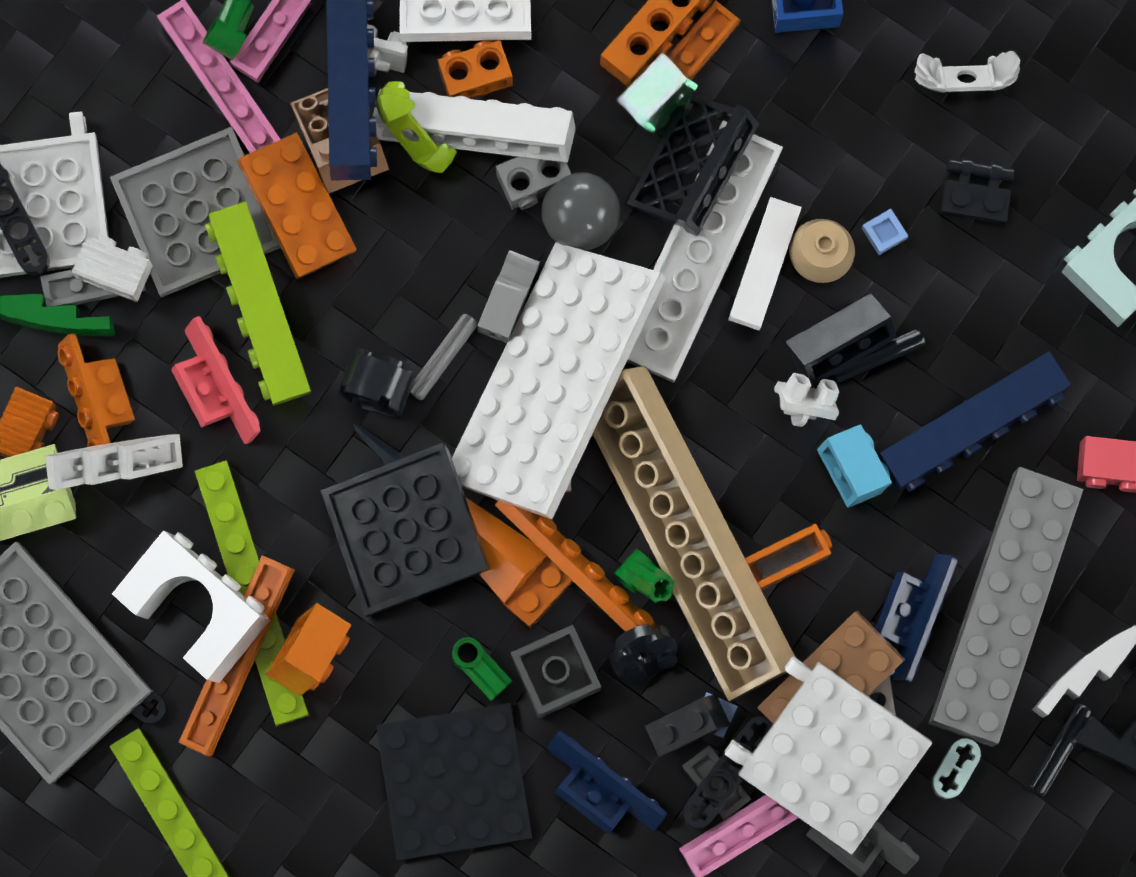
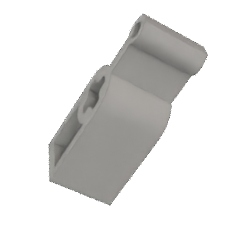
[477,250,540,343]

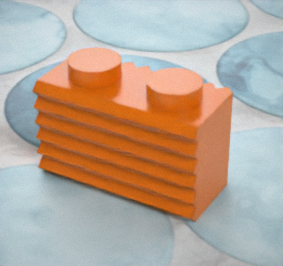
[0,386,59,458]

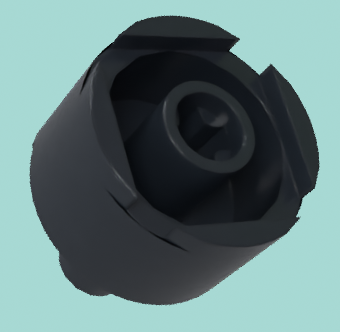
[338,348,415,417]

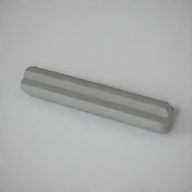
[410,314,477,400]

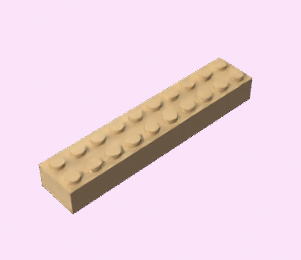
[593,366,796,701]

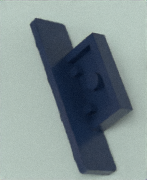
[875,554,958,683]
[547,730,667,834]

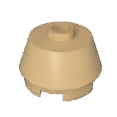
[789,219,855,283]

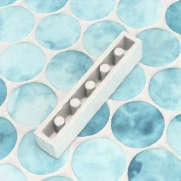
[372,89,576,162]

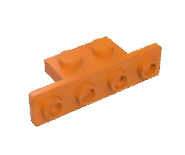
[57,334,135,447]

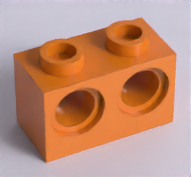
[438,40,513,99]

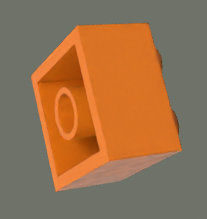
[266,603,351,696]

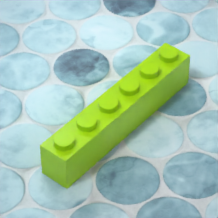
[205,201,311,406]

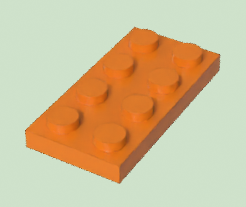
[237,132,357,279]

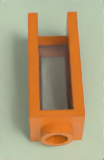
[745,524,832,591]

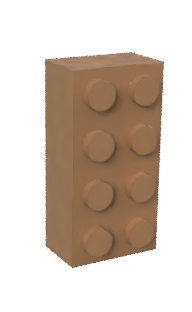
[757,611,905,724]

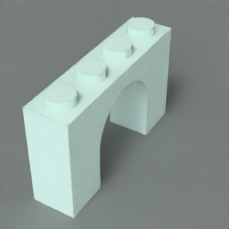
[1062,189,1136,327]

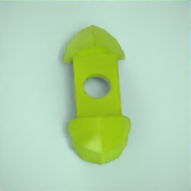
[376,81,457,173]

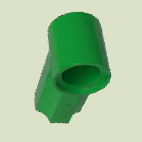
[203,0,254,60]
[613,549,675,603]
[452,637,512,701]

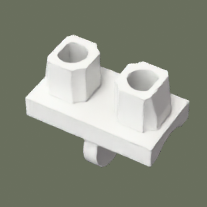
[367,24,408,74]
[774,373,839,427]

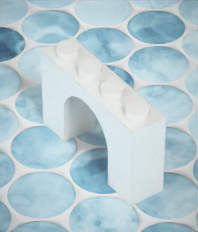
[112,531,270,683]

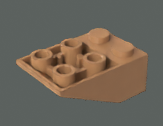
[290,88,389,194]

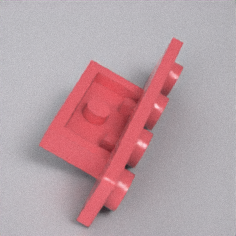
[171,316,260,444]

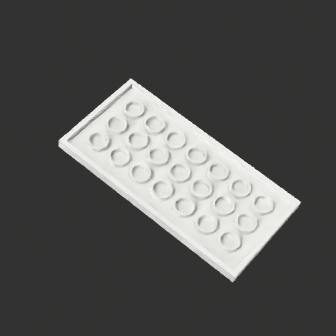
[452,242,666,519]

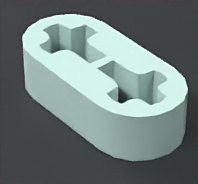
[931,738,981,799]

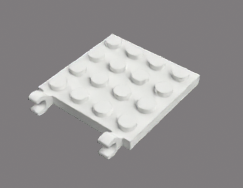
[0,111,109,278]
[725,656,932,855]

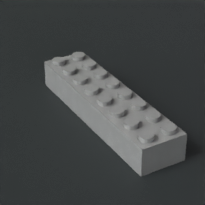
[928,467,1083,747]

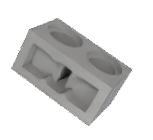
[496,157,571,210]

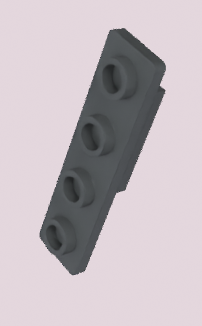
[806,821,920,877]

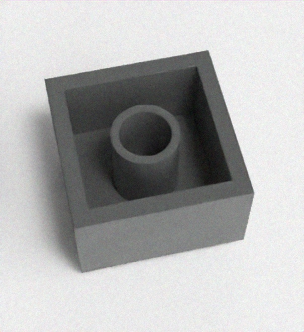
[511,625,601,718]

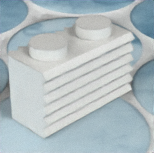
[72,235,153,302]

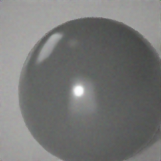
[541,172,620,251]

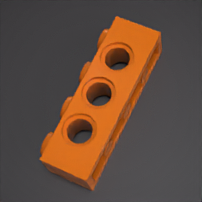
[600,0,713,89]

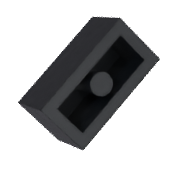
[645,694,731,757]

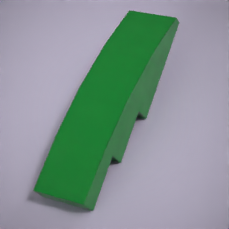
[0,294,115,336]

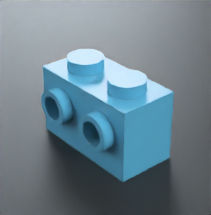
[817,424,892,508]

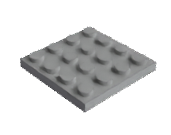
[110,126,280,298]

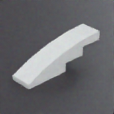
[728,197,802,331]
[45,434,183,490]
[1032,625,1136,718]

